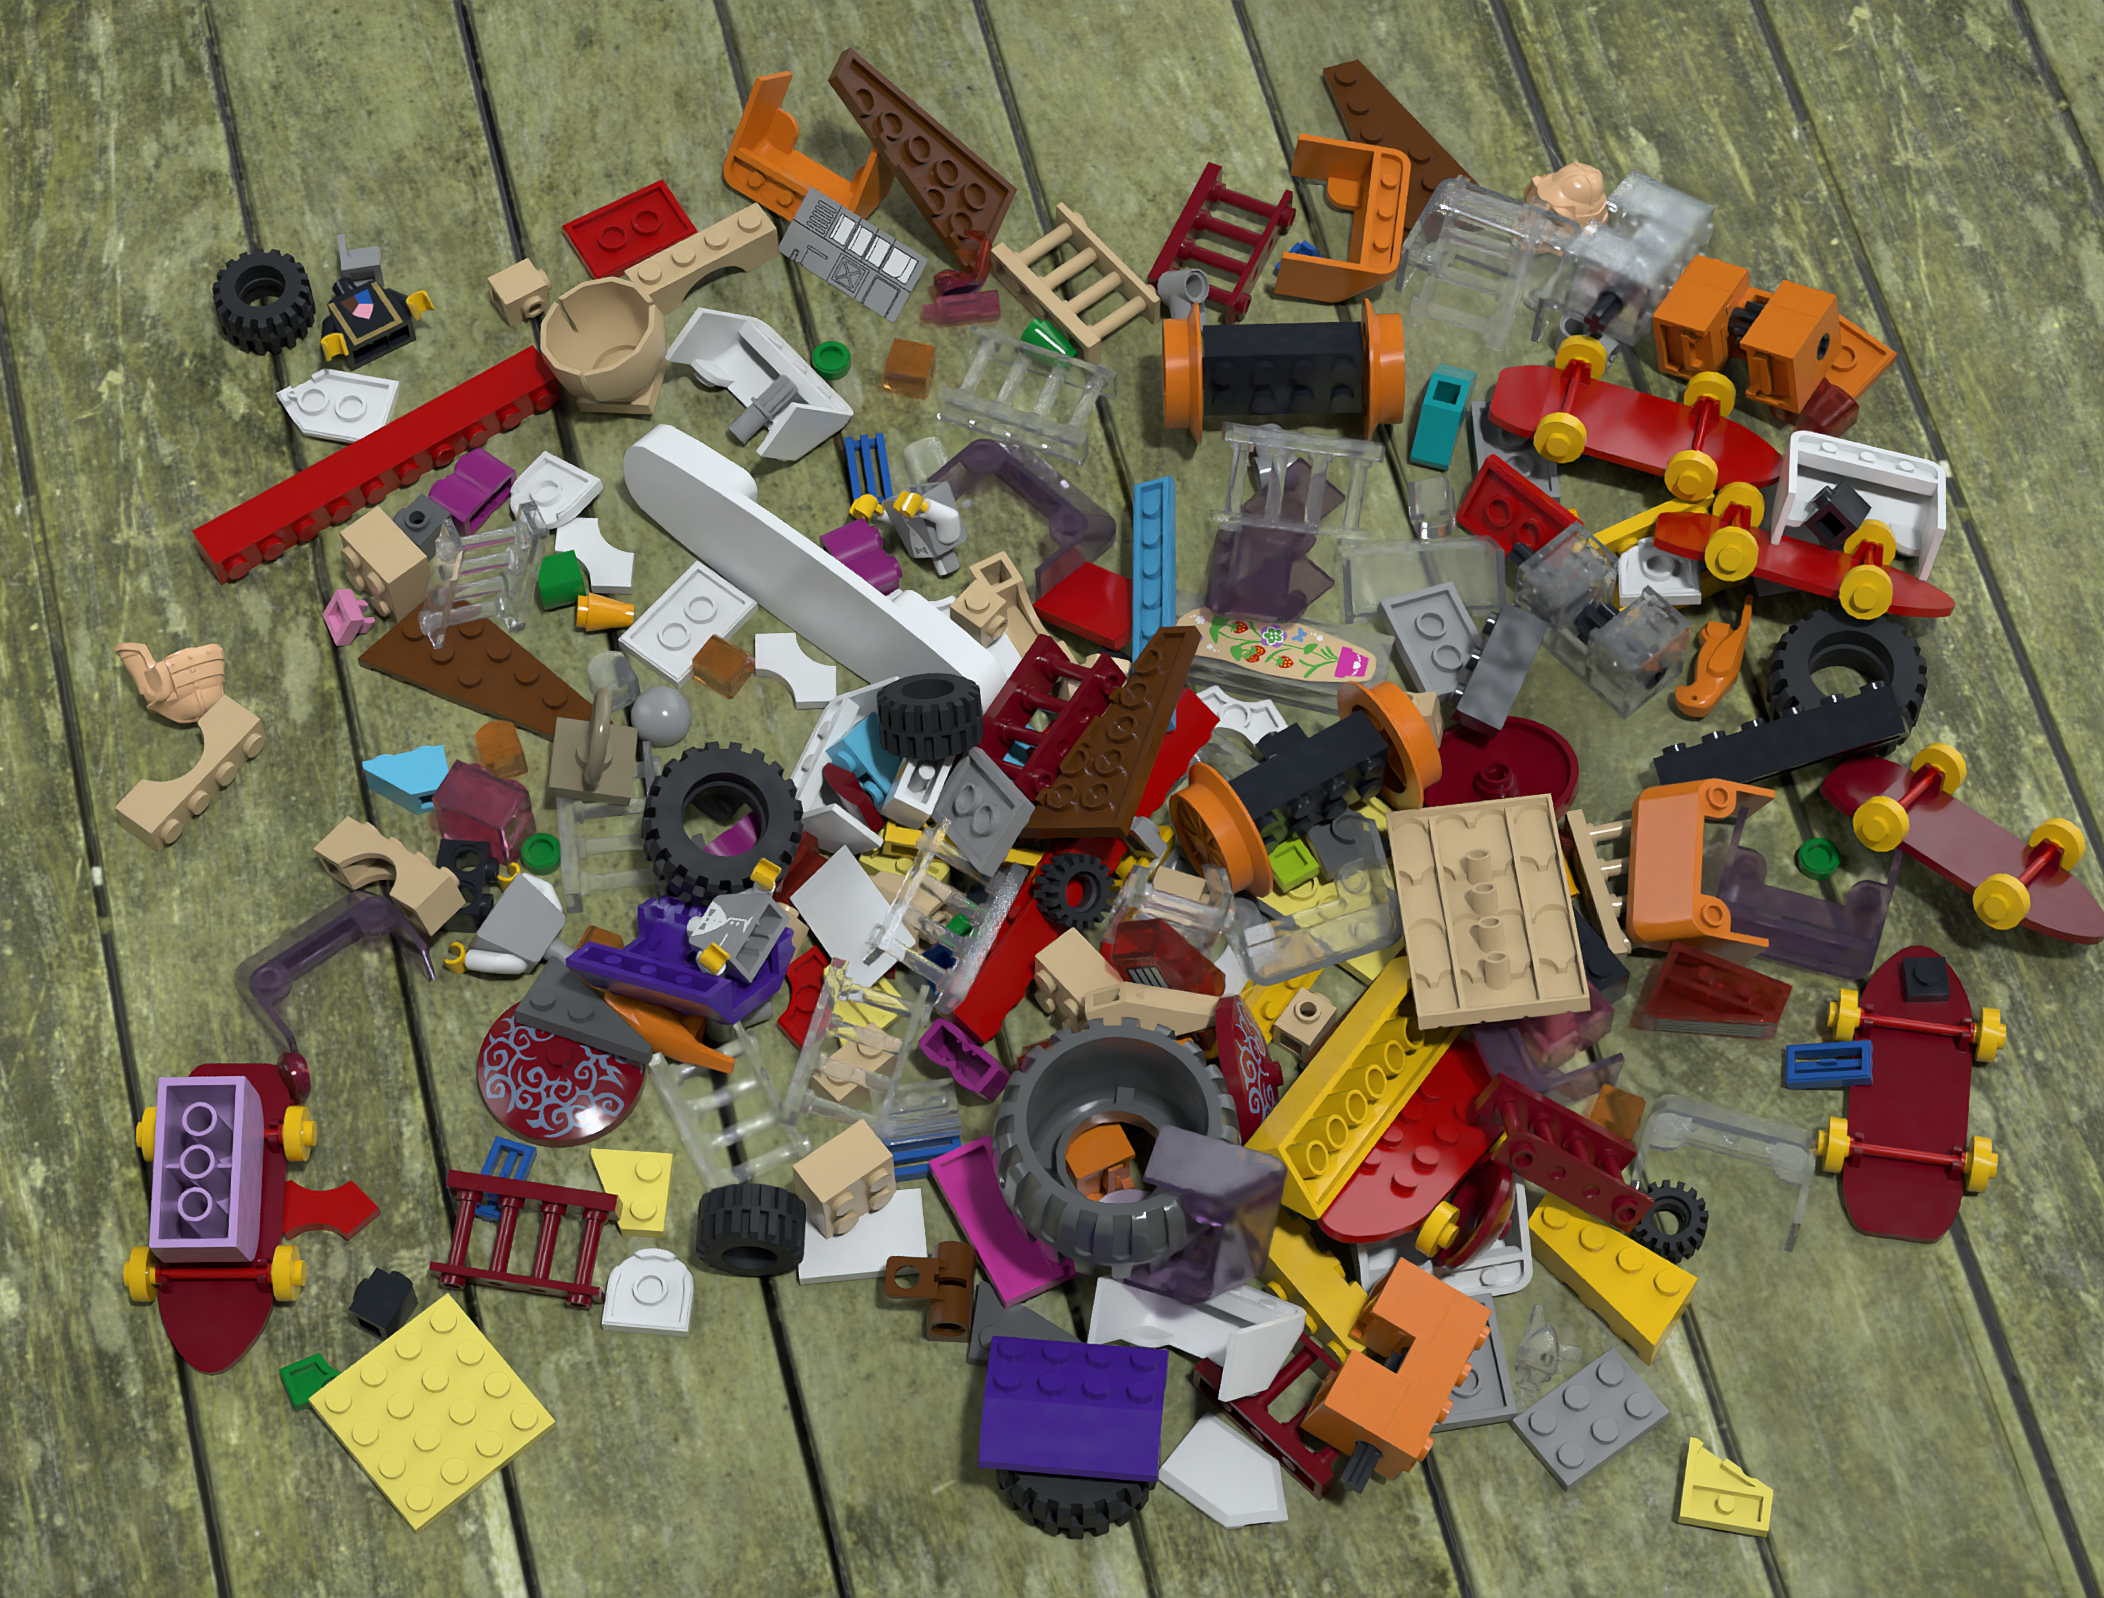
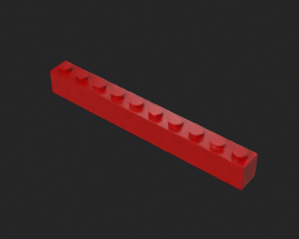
[192,345,561,585]
[932,687,1220,1043]

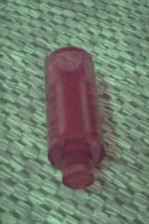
[922,290,1001,325]

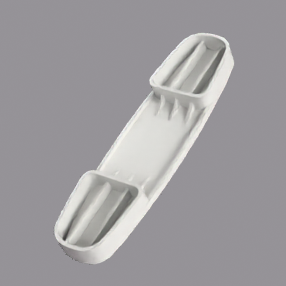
[623,424,1008,716]

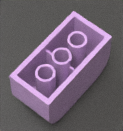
[149,1076,264,1263]

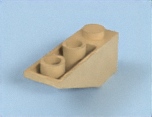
[1085,982,1221,1036]

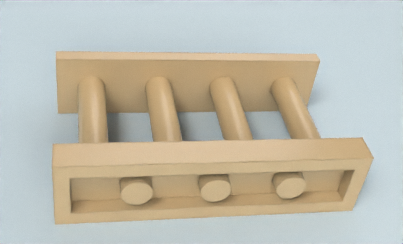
[990,202,1161,370]
[1562,809,1640,966]

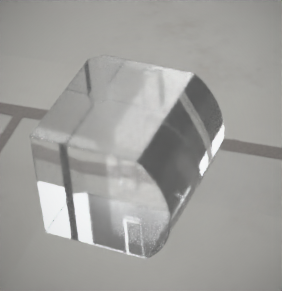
[903,437,956,490]
[1408,476,1457,539]
[586,651,641,714]

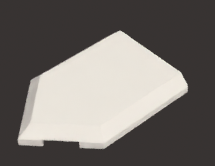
[276,368,400,444]
[1158,1411,1288,1530]

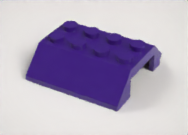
[565,895,796,1025]
[978,1336,1169,1482]

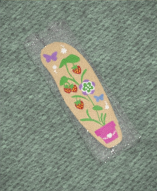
[1176,589,1395,717]

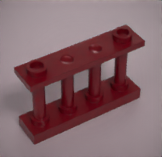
[1148,162,1296,325]
[952,633,1128,808]
[1474,1072,1655,1234]
[429,1169,623,1308]
[1193,1332,1344,1501]

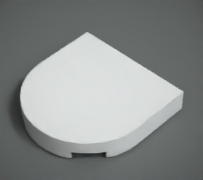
[510,451,604,530]
[1618,536,1701,607]
[602,1248,695,1337]

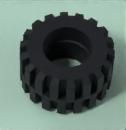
[212,248,316,355]
[876,673,983,760]
[696,1183,807,1276]

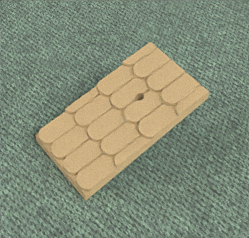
[1385,793,1591,1030]

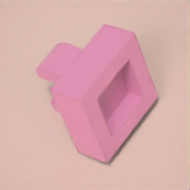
[322,589,375,646]

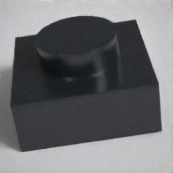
[1901,957,1950,1003]

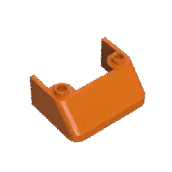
[723,71,895,222]
[1274,133,1411,303]
[1626,778,1775,966]

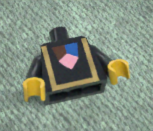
[320,277,435,372]

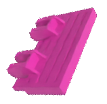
[929,1135,1082,1309]

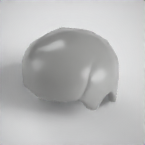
[631,686,692,747]

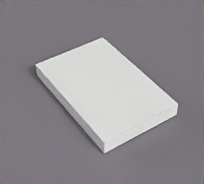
[618,560,758,690]
[798,1188,927,1285]

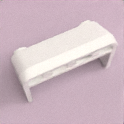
[665,307,854,462]
[1771,431,1946,581]
[790,676,900,855]
[1349,1145,1533,1296]
[1087,1260,1306,1402]

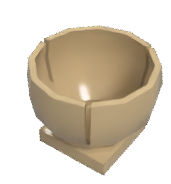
[540,276,670,414]

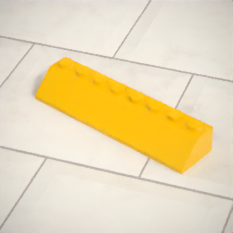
[1238,956,1465,1220]

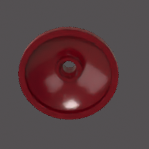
[1433,1151,1515,1271]

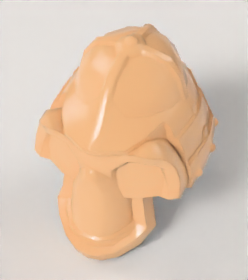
[1511,161,1609,255]
[115,643,225,723]

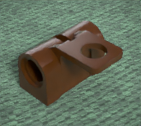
[884,1241,977,1343]

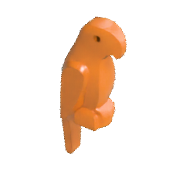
[1674,594,1754,717]
[603,990,735,1074]

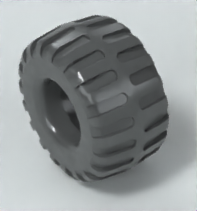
[992,1017,1242,1278]

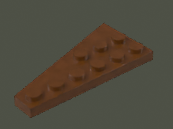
[828,47,1017,279]
[1322,59,1507,251]
[358,583,614,743]
[1018,625,1202,838]

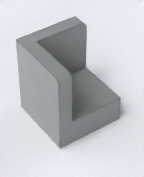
[337,234,385,287]

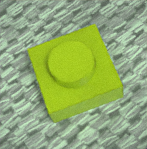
[1268,837,1320,893]

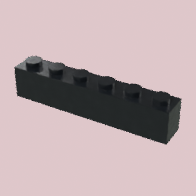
[1653,681,1910,785]

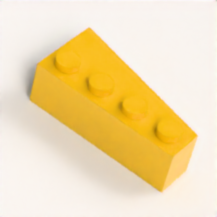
[1528,1191,1698,1366]
[1235,1195,1377,1366]

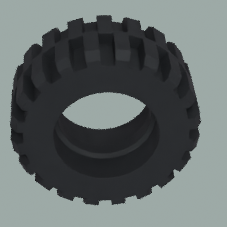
[1766,605,1928,764]
[641,741,804,906]
[995,1442,1161,1538]

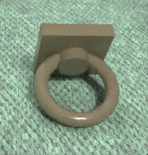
[547,687,638,806]

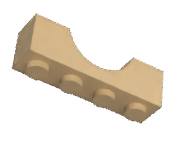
[624,202,779,316]
[969,550,1079,698]
[115,694,267,853]
[313,816,466,936]

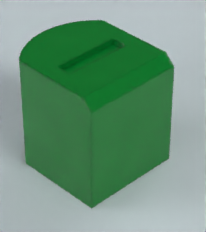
[532,550,587,611]

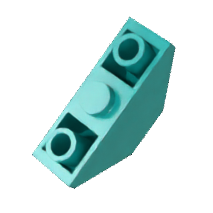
[1410,363,1478,471]

